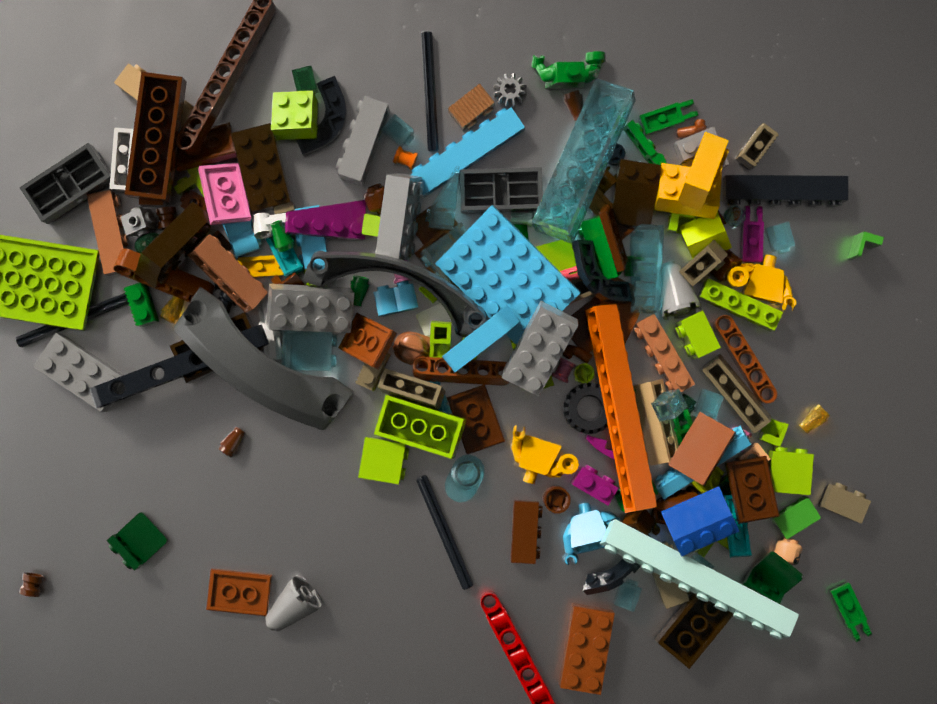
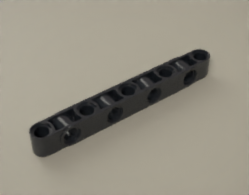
[89,324,269,409]

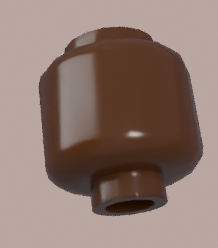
[363,183,385,215]

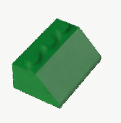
[578,215,623,279]

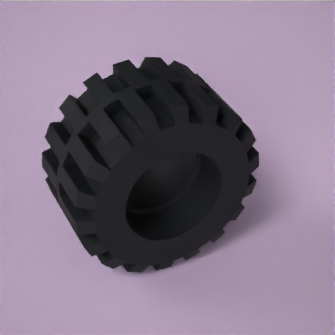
[563,383,608,434]

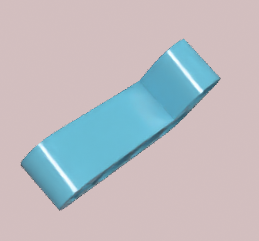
[442,305,519,373]

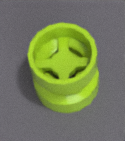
[573,363,595,384]

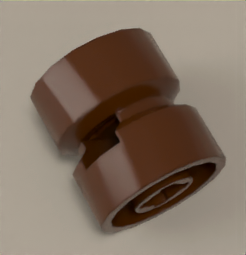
[543,486,571,514]

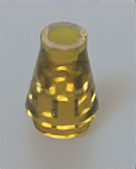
[160,296,185,324]
[799,404,830,434]

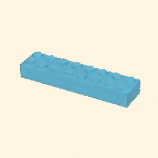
[655,425,752,499]

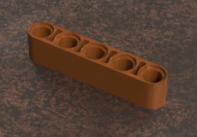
[114,249,215,303]
[713,315,777,403]
[412,357,510,386]

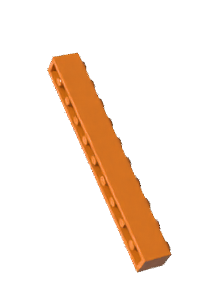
[585,304,657,513]

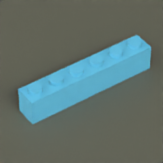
[411,107,525,198]

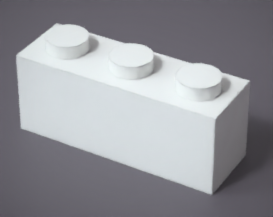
[109,128,133,193]

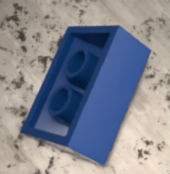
[661,486,740,557]

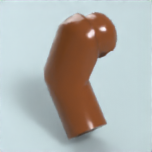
[677,119,707,138]
[563,344,593,363]

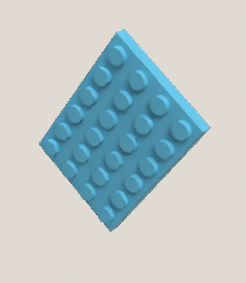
[435,205,581,345]

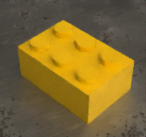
[677,132,729,211]
[654,163,722,219]

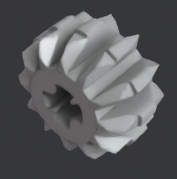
[493,73,527,108]

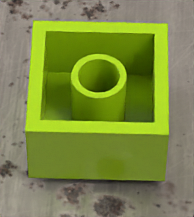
[271,91,318,140]
[675,310,721,359]

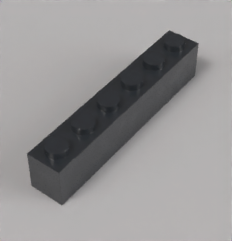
[723,175,848,206]

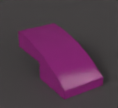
[585,435,615,460]

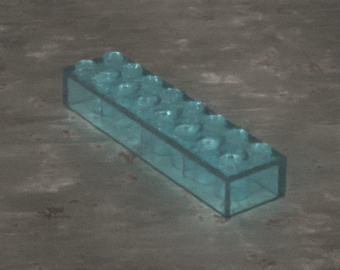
[531,78,636,244]

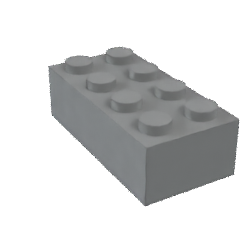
[336,96,390,187]
[375,173,424,260]
[266,284,354,333]
[502,301,578,397]
[33,333,124,412]

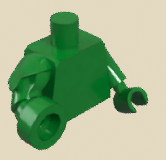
[531,51,606,89]

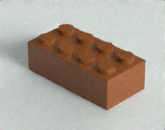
[559,603,615,695]

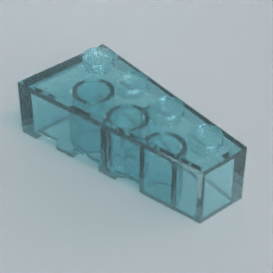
[630,224,664,314]

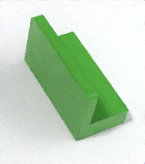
[848,231,884,260]
[771,496,821,539]

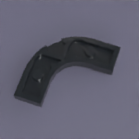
[296,76,346,156]
[572,240,632,304]
[582,534,652,595]

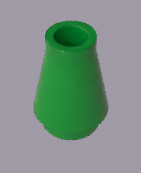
[270,220,294,252]
[350,275,370,306]

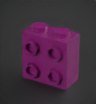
[570,464,619,506]

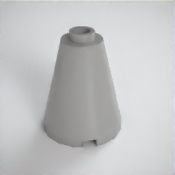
[660,261,702,320]
[265,576,322,631]

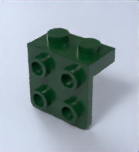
[106,512,168,571]
[742,551,803,604]

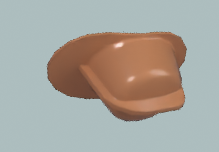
[393,331,430,369]

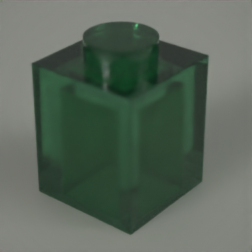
[292,66,319,94]

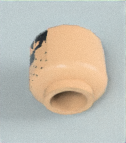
[774,537,802,565]

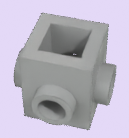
[121,206,157,237]

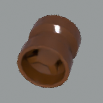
[156,207,177,230]
[19,572,44,597]

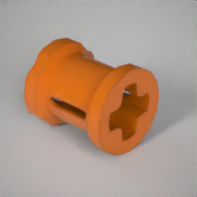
[393,146,418,170]

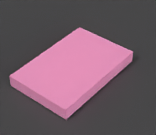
[198,163,252,225]

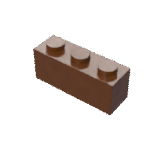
[511,500,543,564]

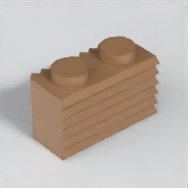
[448,84,495,130]

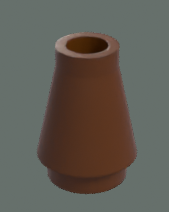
[563,90,585,121]
[218,427,246,458]

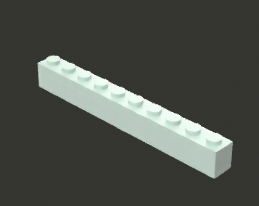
[600,519,799,640]

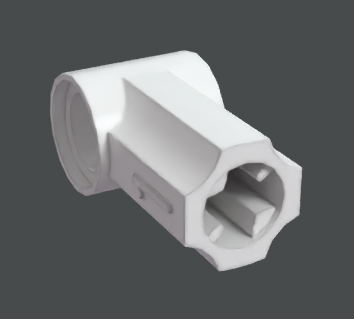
[252,213,286,239]

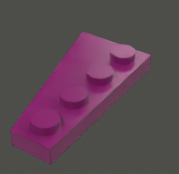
[285,200,366,241]

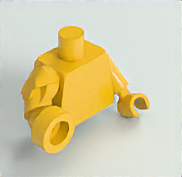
[727,255,796,311]
[511,425,579,485]

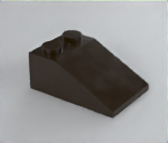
[612,159,661,229]

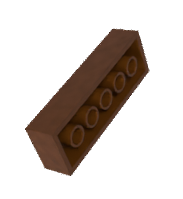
[125,72,187,203]

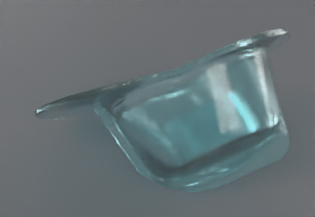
[445,455,485,502]

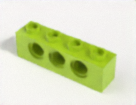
[697,278,783,332]

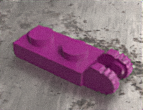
[741,205,764,263]

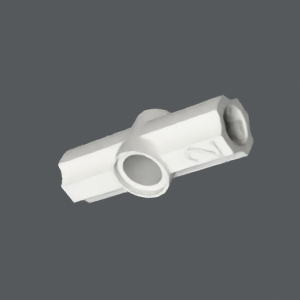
[258,299,283,361]

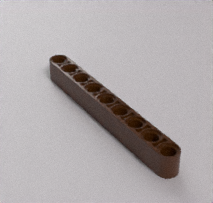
[176,0,276,157]

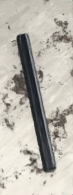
[421,31,439,152]
[16,293,129,347]
[416,475,473,590]

